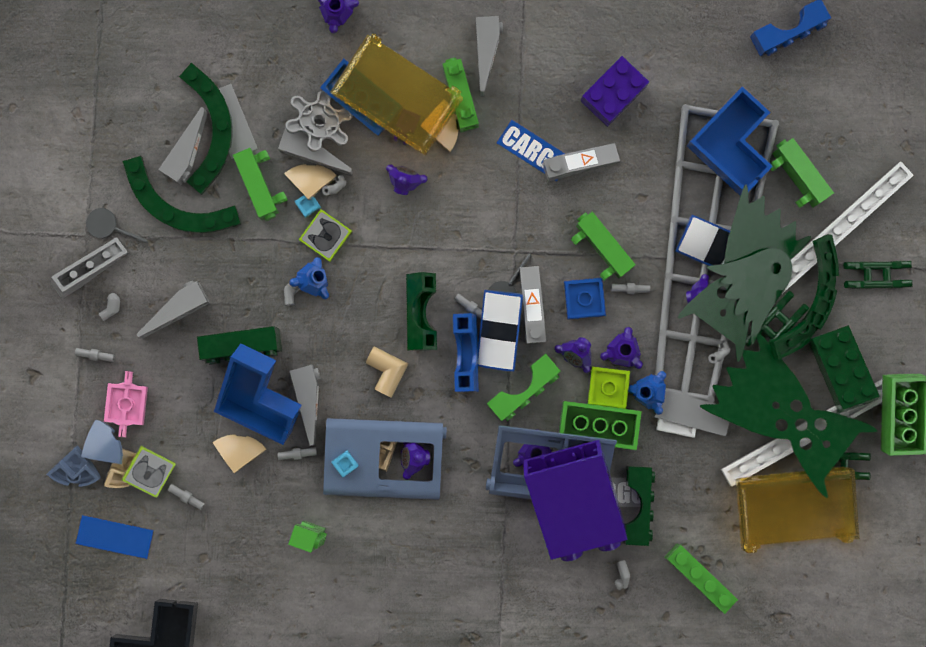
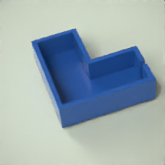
[687,87,773,196]
[214,344,302,445]

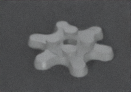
[285,90,353,152]

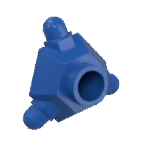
[289,257,329,299]
[628,371,666,415]

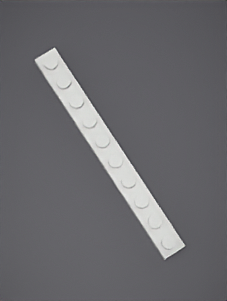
[780,161,914,294]
[721,379,882,487]

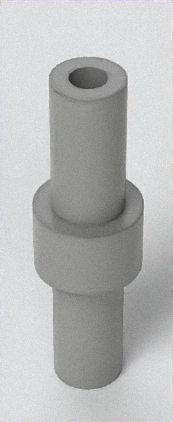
[611,283,650,294]
[454,294,482,318]
[75,348,115,362]
[278,447,317,460]
[168,484,205,510]

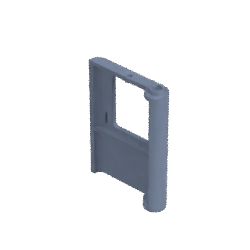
[323,418,447,500]

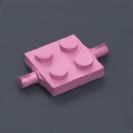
[104,371,148,437]

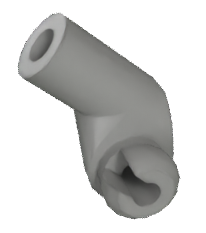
[322,175,347,195]
[284,283,300,306]
[99,293,120,321]
[708,342,731,363]
[615,560,630,590]

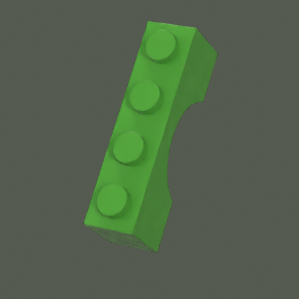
[487,354,560,421]
[288,521,327,553]
[664,543,738,614]

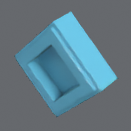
[294,195,321,218]
[331,450,359,477]

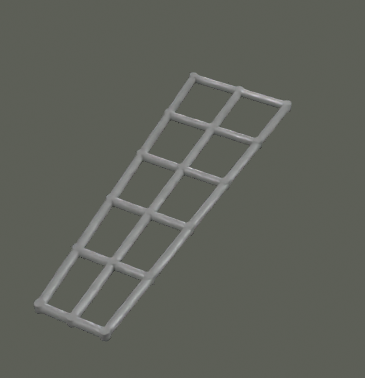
[655,104,779,403]

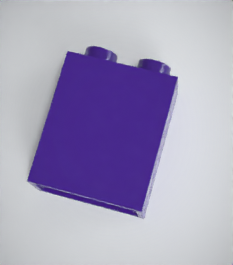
[523,440,627,561]

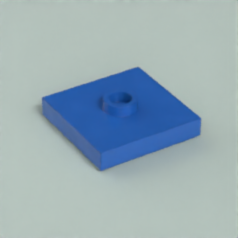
[564,278,606,320]

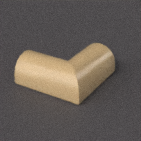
[366,346,409,398]

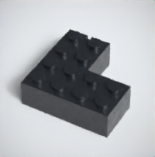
[110,599,198,647]

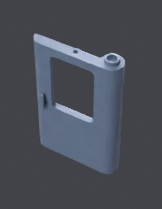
[486,425,617,499]

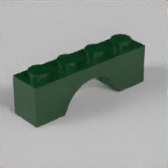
[406,272,437,351]
[623,466,655,546]

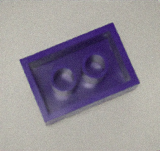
[581,56,649,127]

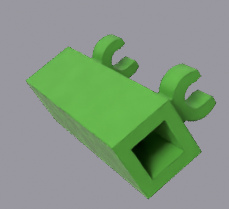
[443,58,479,133]
[771,138,834,208]
[233,148,288,221]
[571,211,636,281]

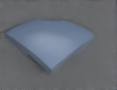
[81,420,123,464]
[46,445,101,487]

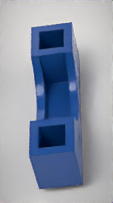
[750,0,831,57]
[453,313,479,392]

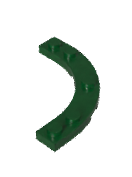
[179,63,233,195]
[123,156,242,233]
[770,234,839,360]

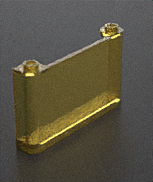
[330,34,463,156]
[735,467,860,553]

